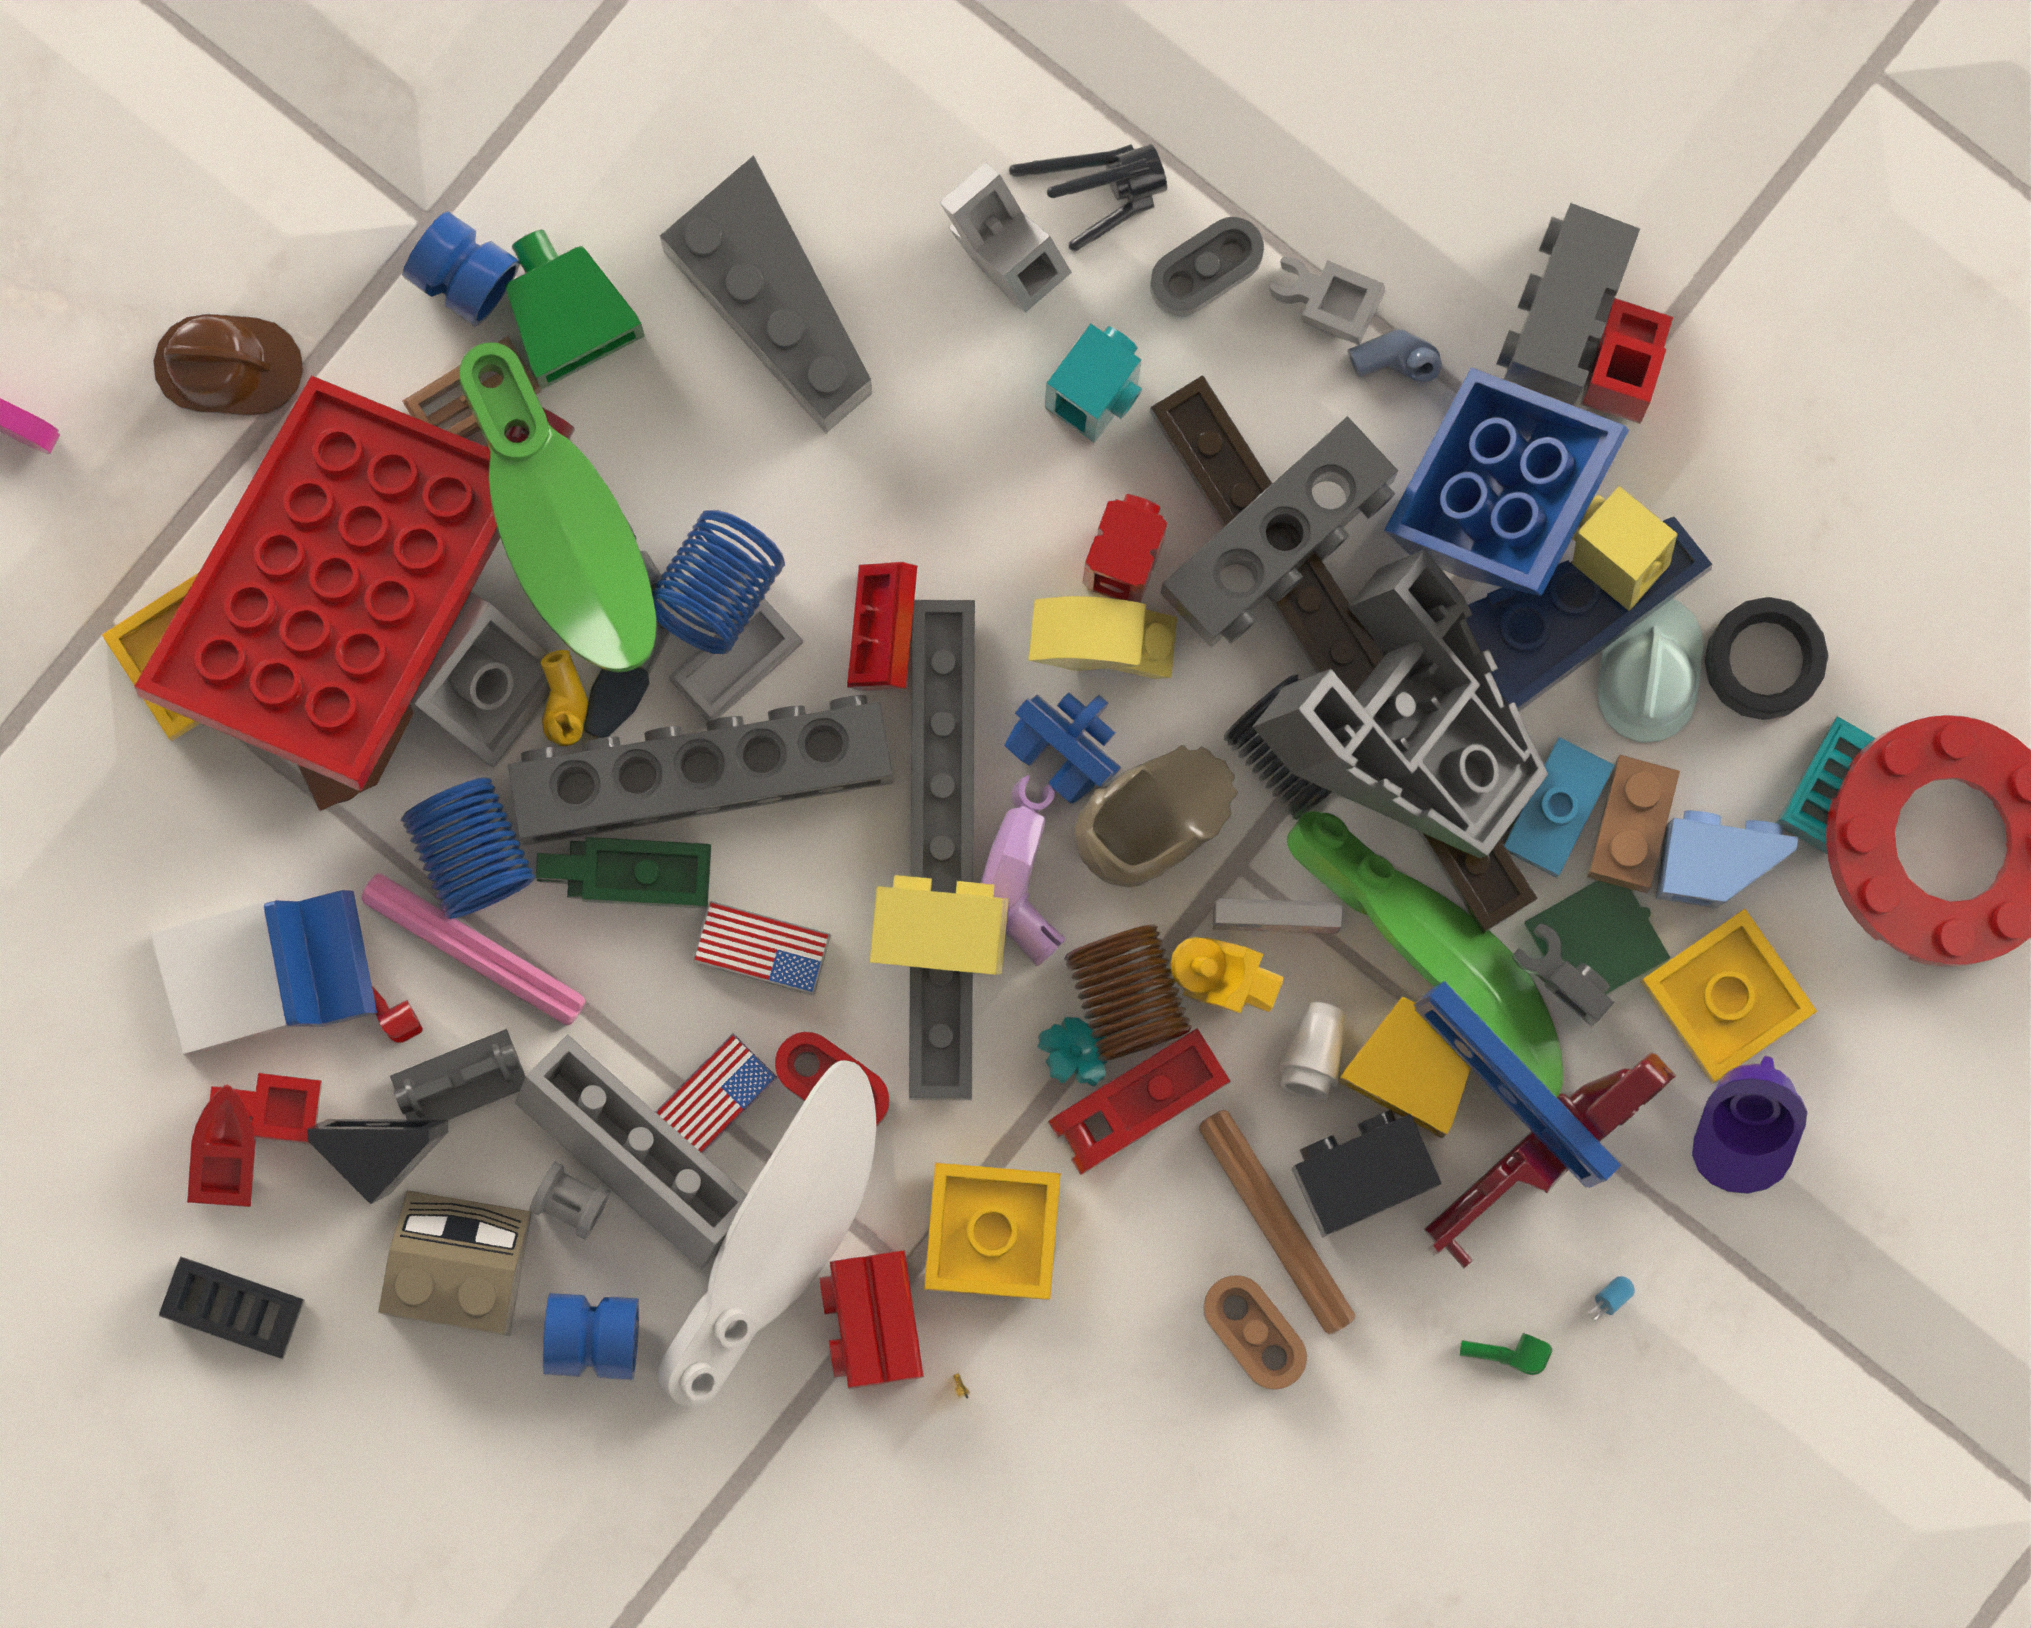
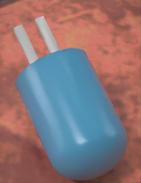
[1588,1276,1635,1321]

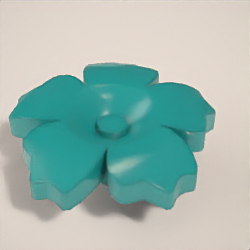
[1037,1017,1108,1087]

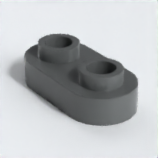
[1150,217,1264,316]

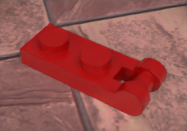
[1048,1028,1231,1175]

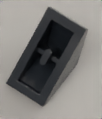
[307,1119,449,1204]

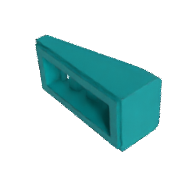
[1775,716,1876,855]

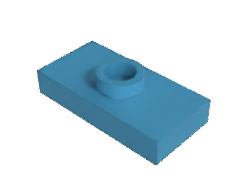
[1504,737,1615,878]

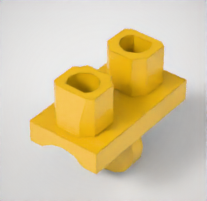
[1170,937,1283,1014]

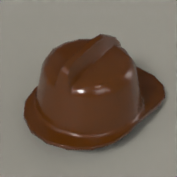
[153,314,303,415]

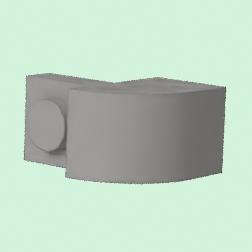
[939,162,1072,313]

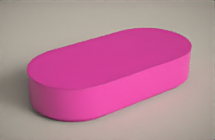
[0,398,60,454]

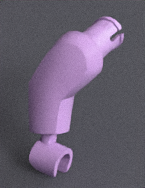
[981,775,1065,966]

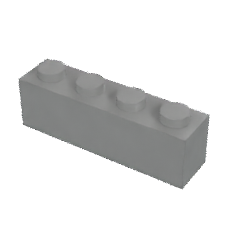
[515,1034,747,1270]

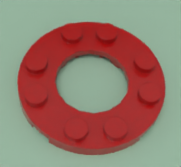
[1826,715,2031,967]

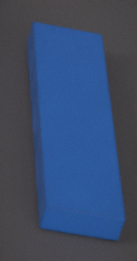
[1414,981,1622,1188]

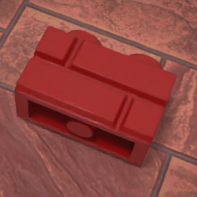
[1082,494,1167,603]
[819,1250,924,1389]

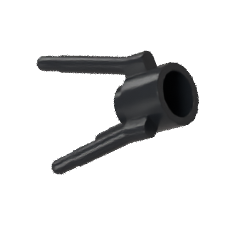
[1009,144,1167,251]

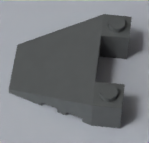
[1253,550,1548,858]

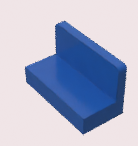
[264,890,377,1027]

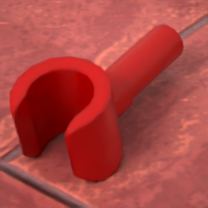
[372,986,423,1043]

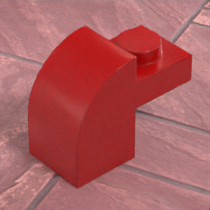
[1580,298,1673,424]

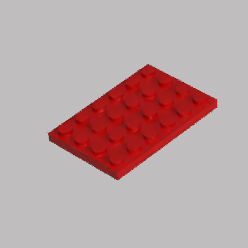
[134,375,500,791]

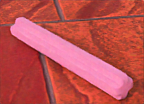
[361,874,585,1025]

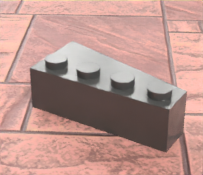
[660,155,872,433]

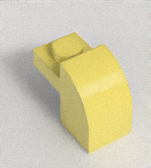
[1028,596,1177,679]

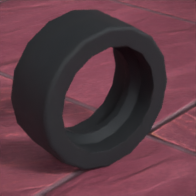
[1704,597,1829,720]

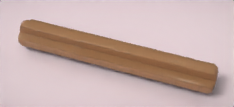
[1199,1110,1355,1334]

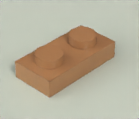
[1587,755,1680,894]

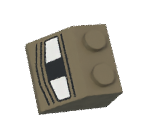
[378,1190,532,1336]

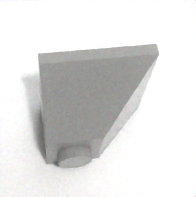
[410,592,550,768]

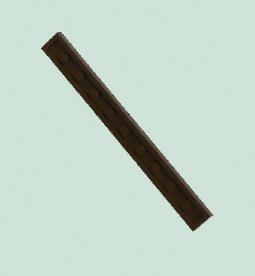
[1150,375,1538,934]

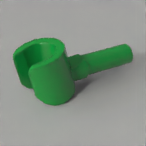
[1460,1333,1552,1375]

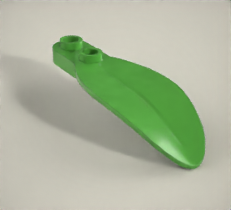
[459,342,656,672]
[1287,811,1563,1097]

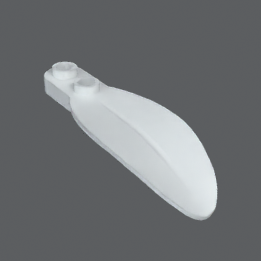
[658,1060,876,1408]

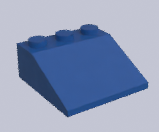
[1384,367,1629,596]

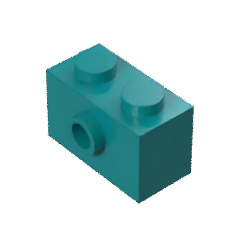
[1045,323,1142,443]

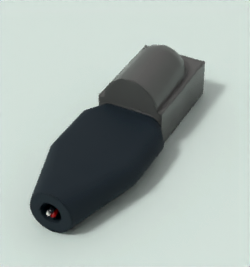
[584,620,671,738]

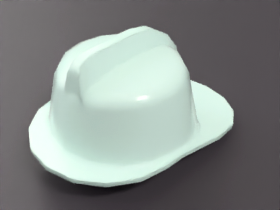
[1598,599,1703,743]

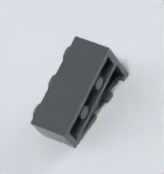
[1496,203,1640,406]

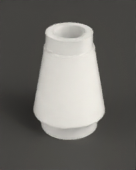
[1278,1002,1346,1100]

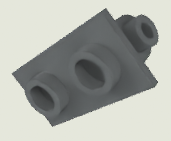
[390,1029,526,1120]

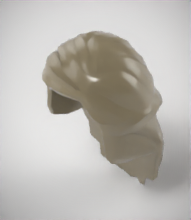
[1074,745,1238,888]

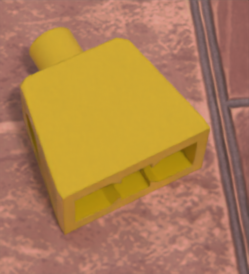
[1339,997,1471,1138]

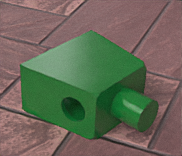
[505,229,645,390]

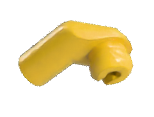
[540,650,589,747]

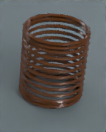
[1064,924,1192,1061]

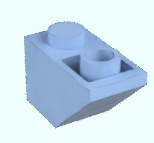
[1656,810,1798,908]

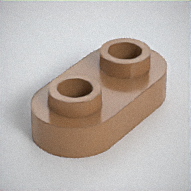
[1203,1275,1307,1390]

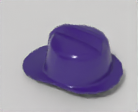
[1692,1055,1807,1194]

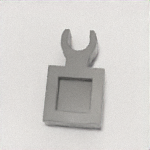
[1269,257,1385,345]

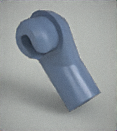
[1348,329,1442,383]

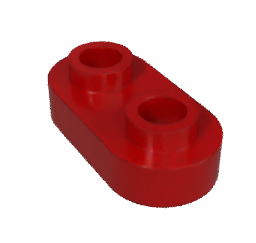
[775,1032,890,1127]

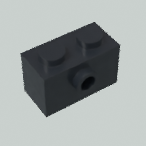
[1292,1109,1442,1238]

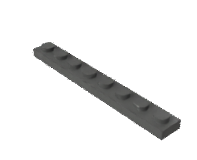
[909,600,975,1100]

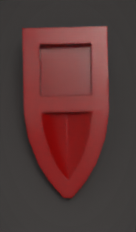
[187,1084,256,1207]

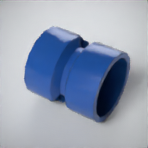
[402,211,520,327]
[543,1293,639,1380]

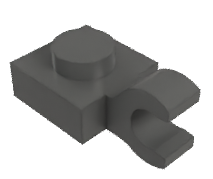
[1512,923,1614,1027]

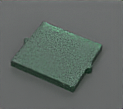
[1523,880,1671,994]

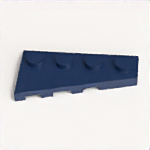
[1465,516,1712,712]

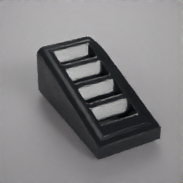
[159,1256,305,1359]

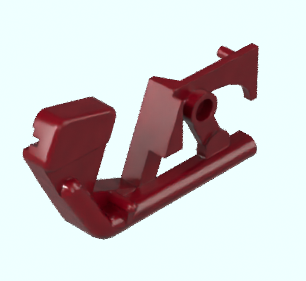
[1424,1053,1676,1268]

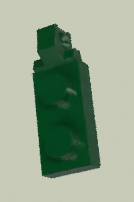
[535,837,711,909]

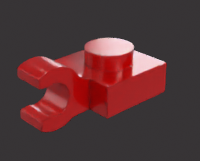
[209,1073,322,1144]

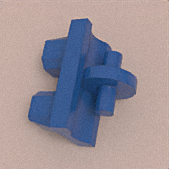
[1004,692,1122,804]

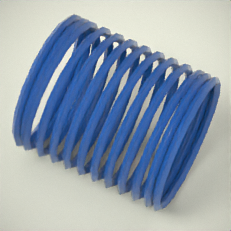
[651,510,785,654]
[400,778,535,919]

